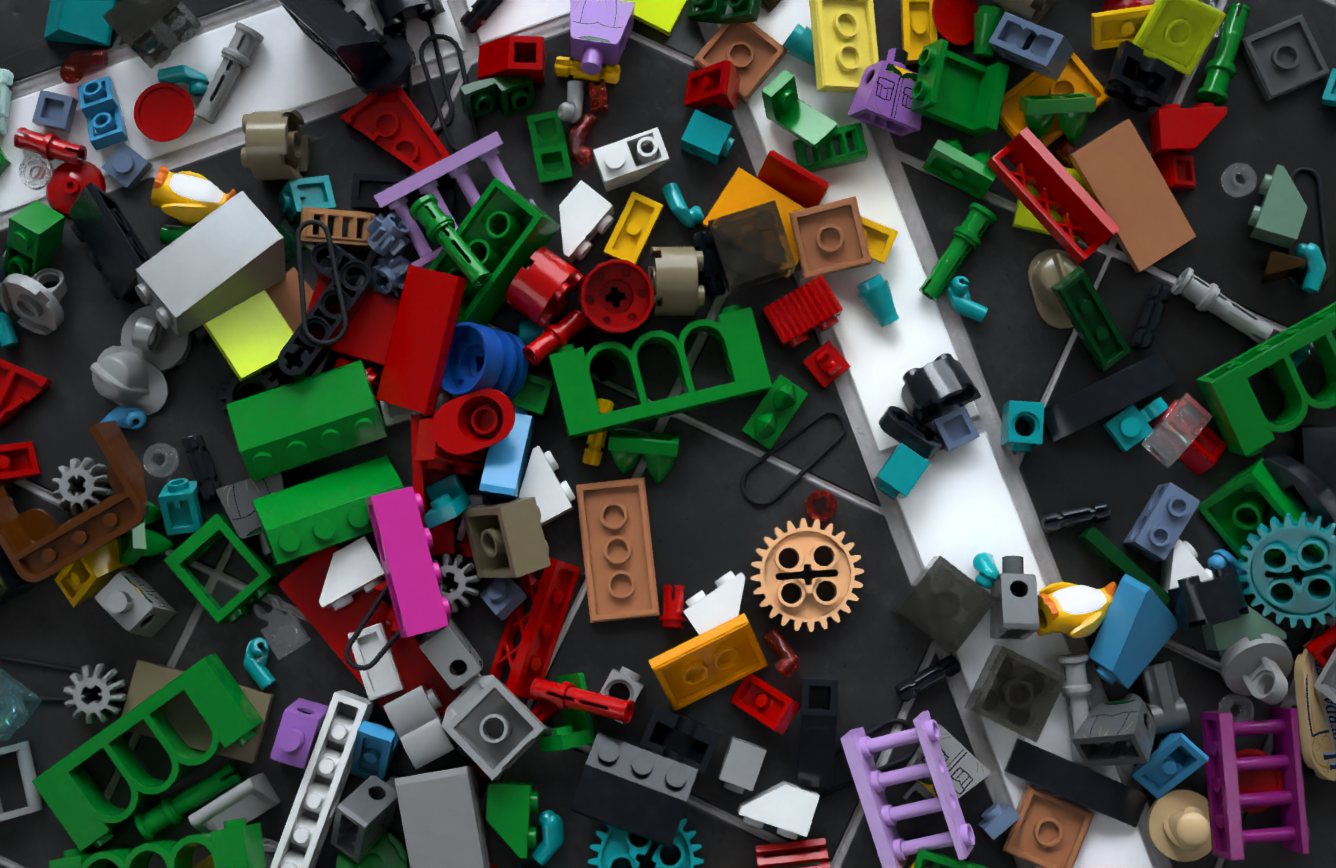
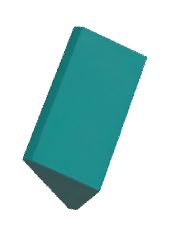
[44,0,117,46]

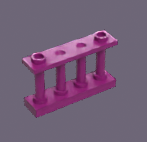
[1201,707,1310,860]

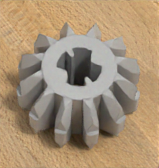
[51,457,114,516]
[434,554,481,613]
[63,663,127,724]

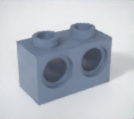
[988,11,1074,81]
[1123,482,1201,562]

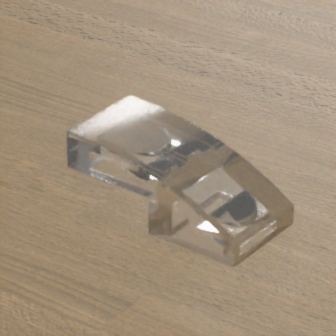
[1141,393,1212,468]

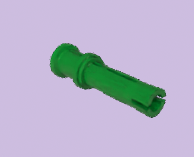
[1196,3,1251,106]
[409,194,491,289]
[919,202,997,302]
[134,762,242,842]

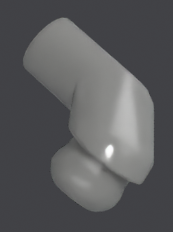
[558,80,584,124]

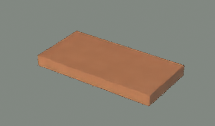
[1068,118,1196,273]
[576,477,660,623]

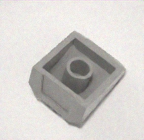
[441,675,548,781]

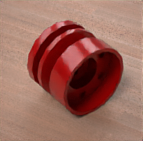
[578,259,654,334]

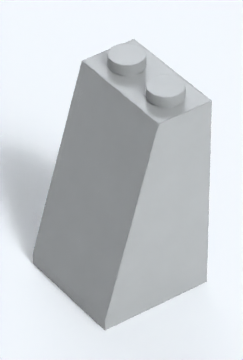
[135,191,286,338]
[395,766,490,868]

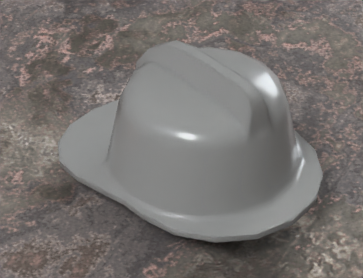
[90,346,168,415]

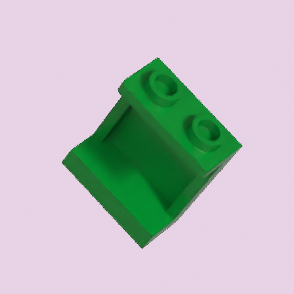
[910,39,1010,137]

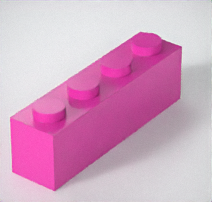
[365,486,451,638]

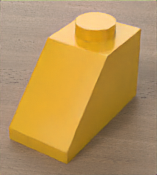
[54,538,128,608]

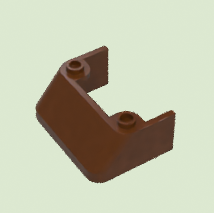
[0,420,148,582]

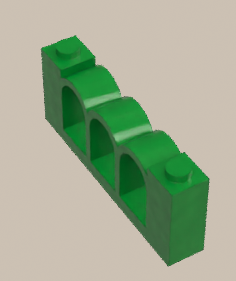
[1196,302,1336,457]
[549,305,772,440]
[32,653,264,851]
[49,818,266,868]

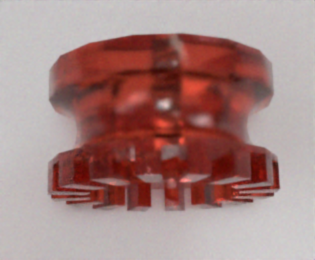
[589,81,609,113]
[805,490,837,522]

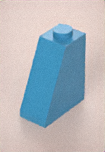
[479,407,535,499]
[1088,574,1179,689]

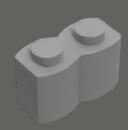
[383,684,456,769]

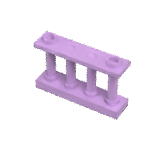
[374,131,536,269]
[840,710,975,868]

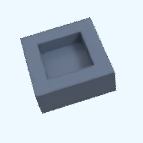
[32,90,78,133]
[101,142,153,191]
[932,406,980,452]
[479,578,528,621]
[978,802,1021,840]

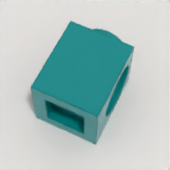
[681,109,735,165]
[1001,400,1044,453]
[874,443,930,500]

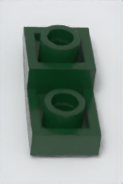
[687,0,762,24]
[459,75,535,120]

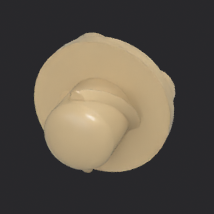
[1147,789,1212,862]

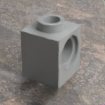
[600,666,644,724]
[718,736,767,794]

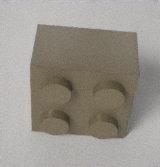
[462,497,551,578]

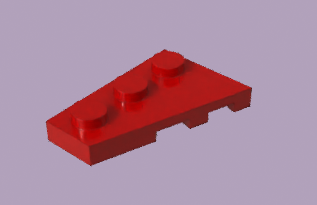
[340,87,450,173]

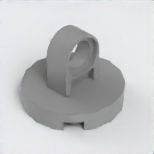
[0,268,68,335]
[120,305,193,373]
[1220,633,1294,705]

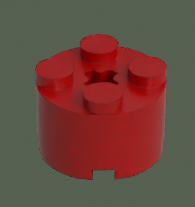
[505,246,584,329]

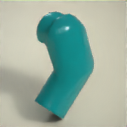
[157,65,209,97]
[1294,243,1327,294]
[947,276,988,323]
[973,552,999,589]
[243,637,276,691]
[531,810,565,866]

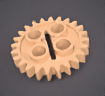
[750,518,864,632]

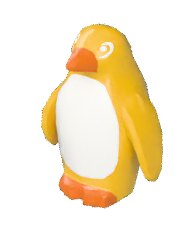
[150,166,237,225]
[1036,582,1117,639]

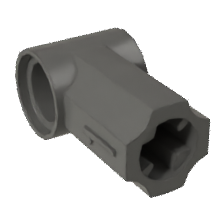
[1140,661,1190,735]

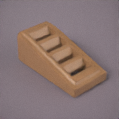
[300,207,376,251]

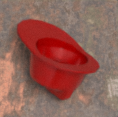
[431,388,515,455]

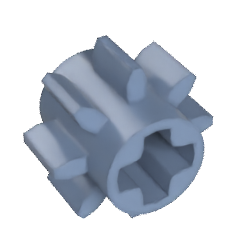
[366,213,410,256]
[372,253,411,298]

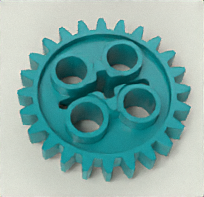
[1237,512,1336,628]
[588,818,704,868]

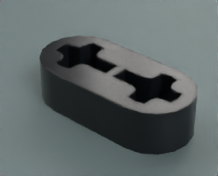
[879,406,943,459]

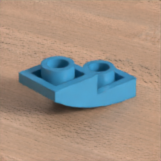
[77,76,128,151]

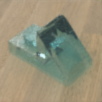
[0,669,41,741]

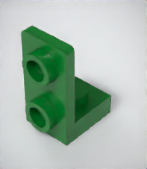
[761,70,837,149]
[539,672,595,752]

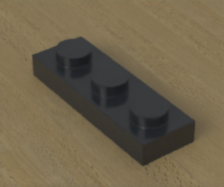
[351,173,457,215]

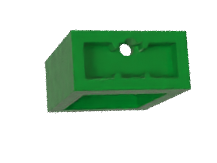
[163,513,280,624]

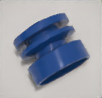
[441,322,529,399]

